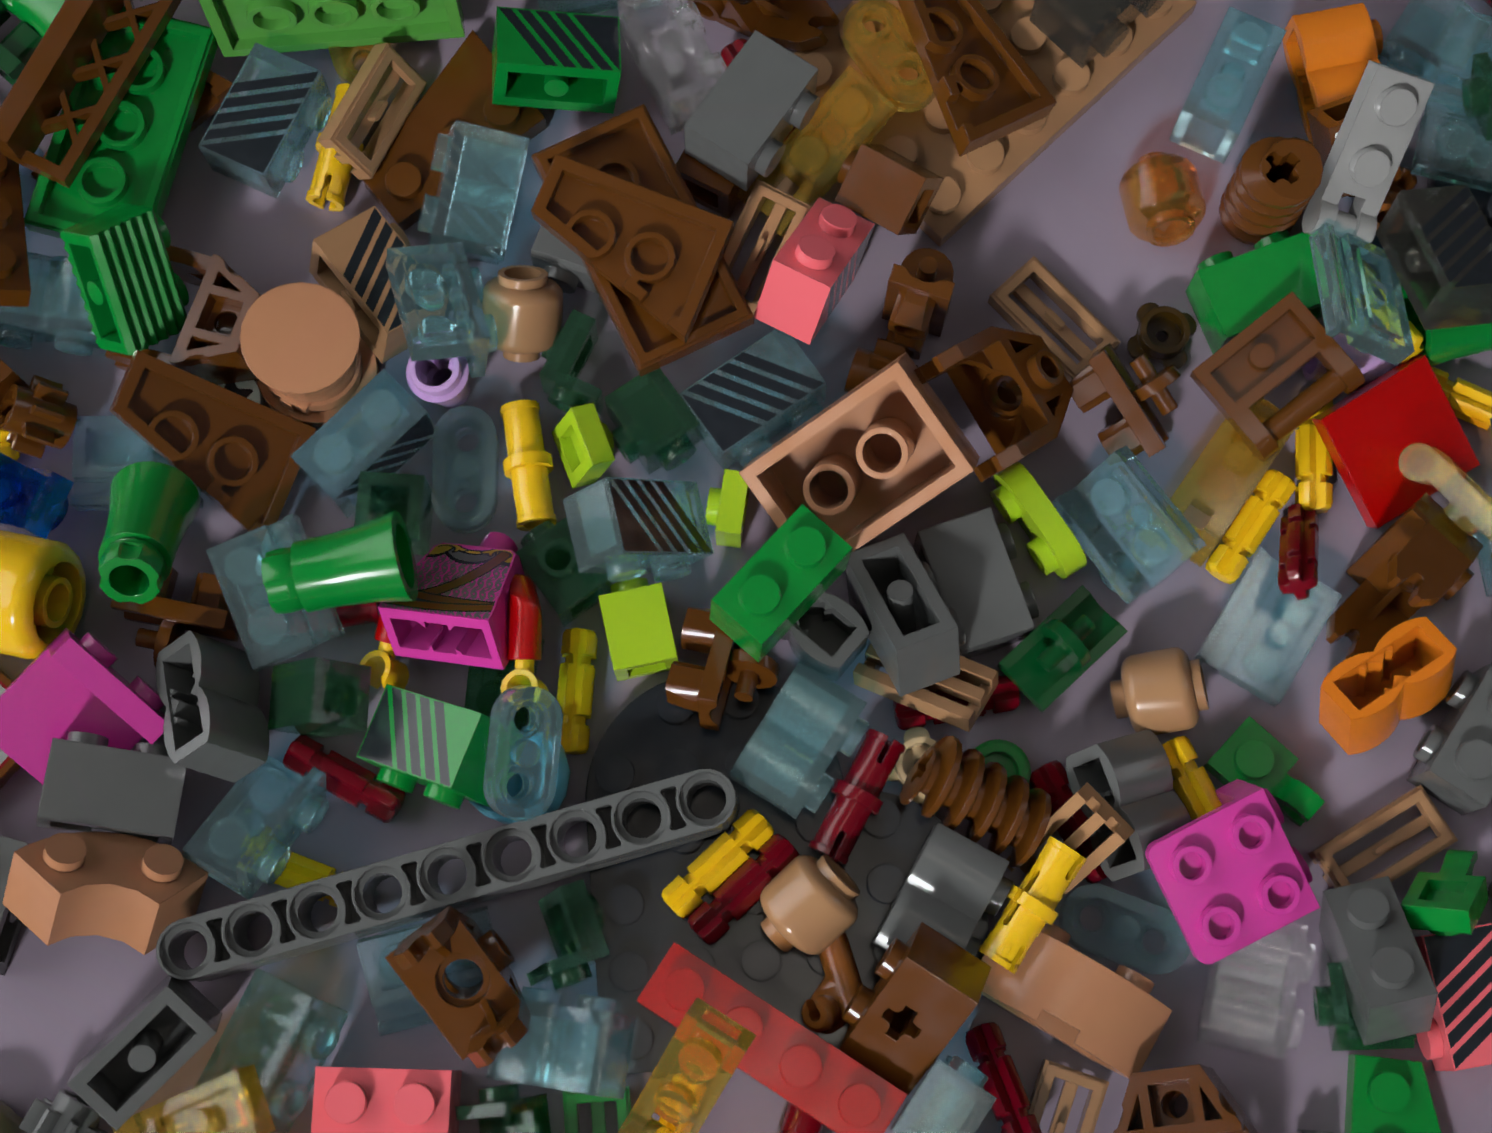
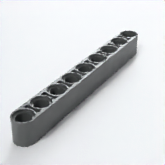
[156,769,740,982]

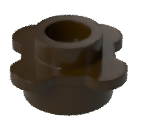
[1127,303,1197,370]

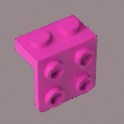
[0,628,165,785]
[1145,779,1320,965]

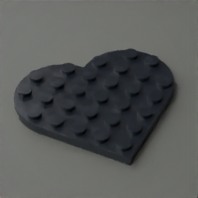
[585,681,988,1076]

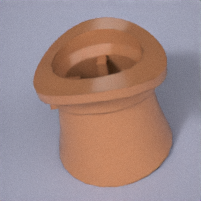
[240,282,379,427]

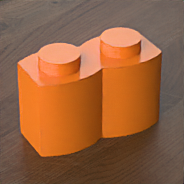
[1282,3,1383,143]
[1319,616,1457,755]

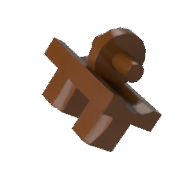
[882,248,955,360]
[1069,343,1181,463]
[110,567,242,668]
[665,607,780,731]

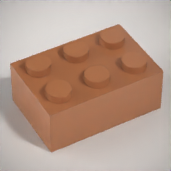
[739,352,980,552]

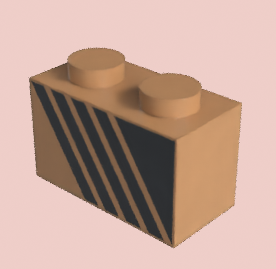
[309,206,449,363]

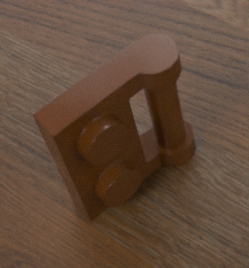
[1190,291,1365,462]

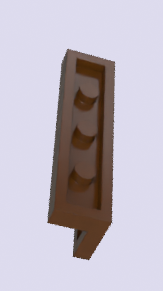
[0,0,182,188]

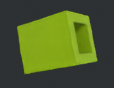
[598,578,678,682]

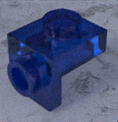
[0,453,74,539]

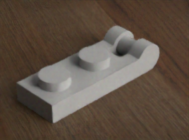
[1302,60,1435,251]

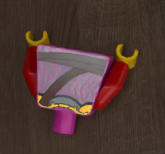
[359,532,549,711]

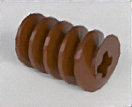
[1219,136,1324,245]
[899,736,1052,868]

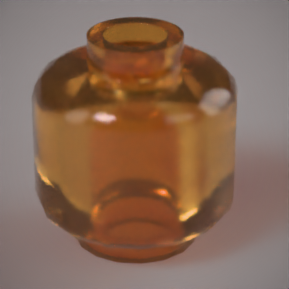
[1119,152,1206,247]

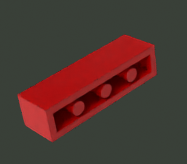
[636,942,908,1133]

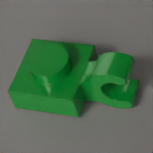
[1204,716,1325,827]
[1401,849,1489,936]

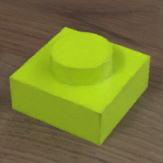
[551,403,615,489]
[705,469,750,549]

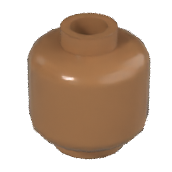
[481,265,563,363]
[1110,647,1209,735]
[760,854,860,955]

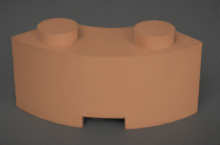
[2,831,209,955]
[981,923,1172,1079]

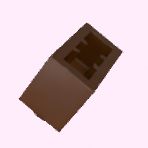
[839,922,991,1096]

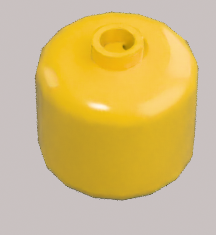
[0,530,86,659]

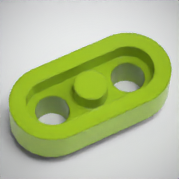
[990,461,1087,579]

